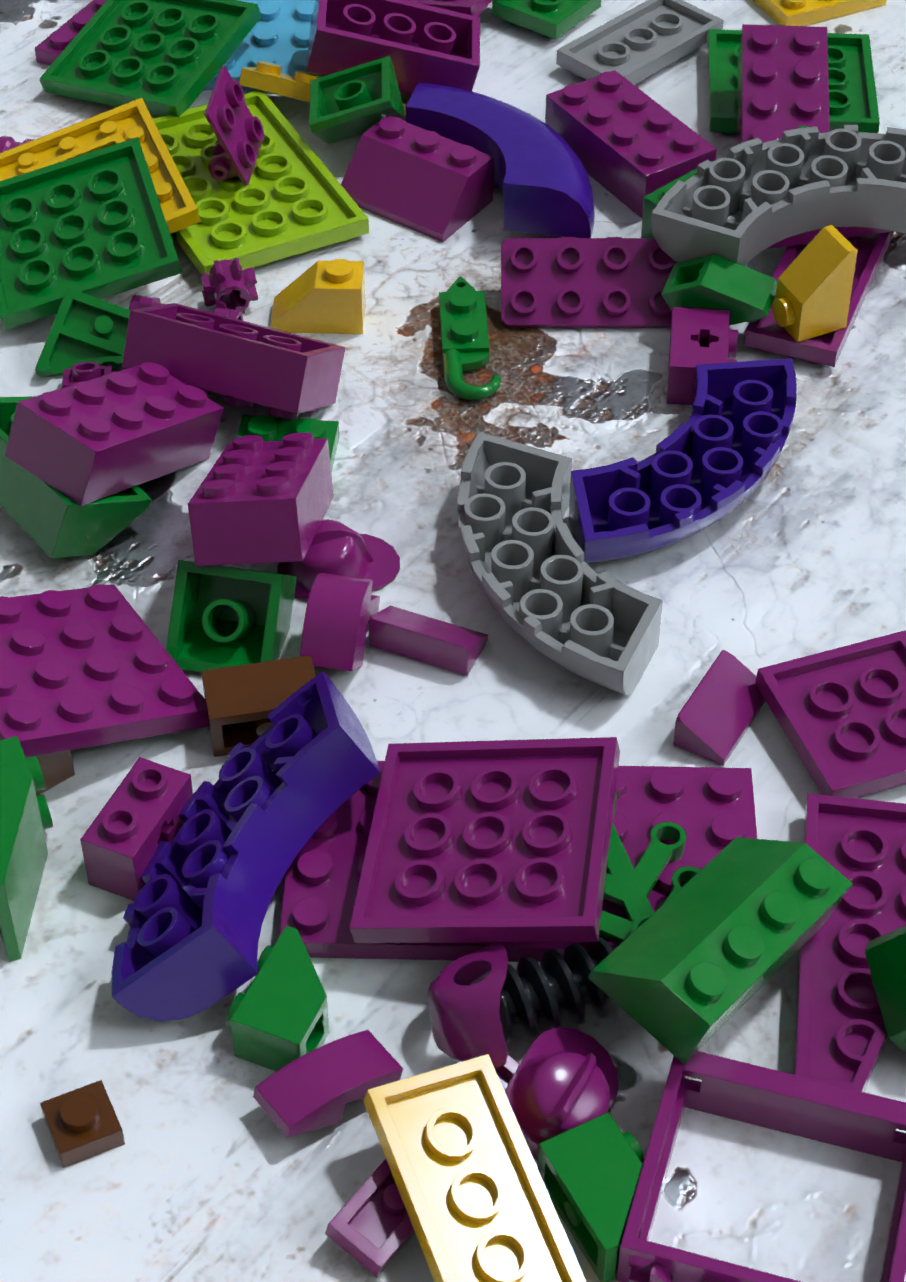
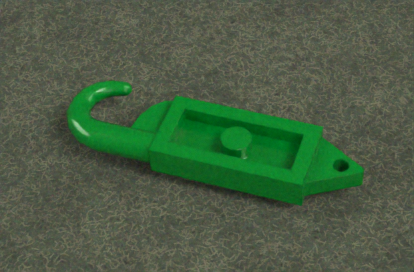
[439,277,501,400]

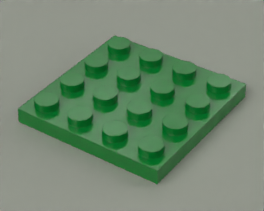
[39,0,262,118]
[707,29,880,135]
[0,137,183,330]

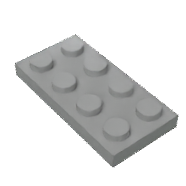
[556,0,724,85]

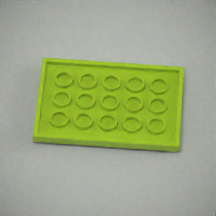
[153,90,369,274]

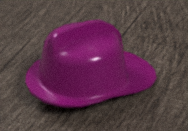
[277,519,400,600]
[505,1027,619,1161]

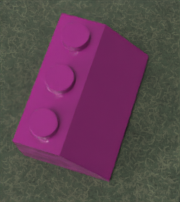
[341,115,494,242]

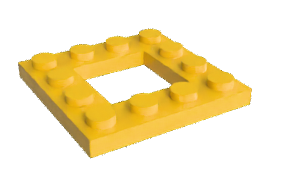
[0,98,201,234]

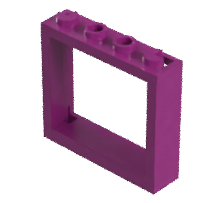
[617,1051,906,1282]

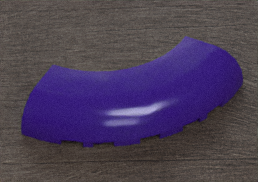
[406,82,595,238]
[569,358,797,564]
[112,671,380,1022]

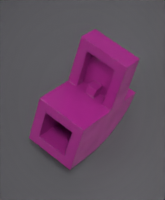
[300,573,380,671]

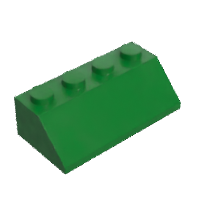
[0,396,152,559]
[588,837,853,1065]

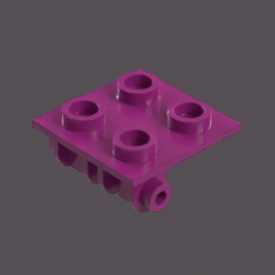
[204,66,264,186]

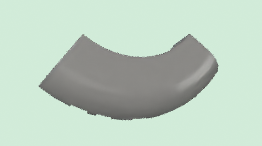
[651,125,906,266]
[457,432,663,696]

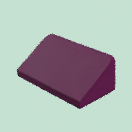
[368,606,488,676]
[673,650,765,766]

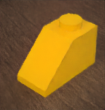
[772,225,858,342]
[270,259,366,334]

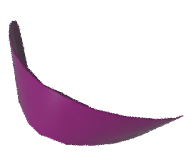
[427,942,510,1068]

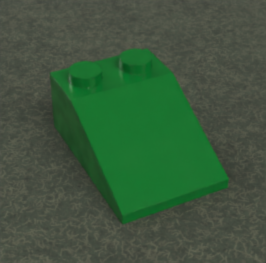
[0,736,53,962]

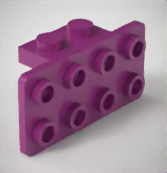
[501,237,678,328]

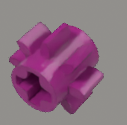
[200,258,258,314]

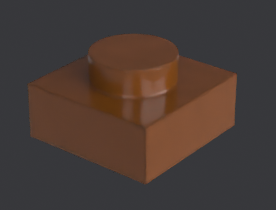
[40,1080,125,1168]

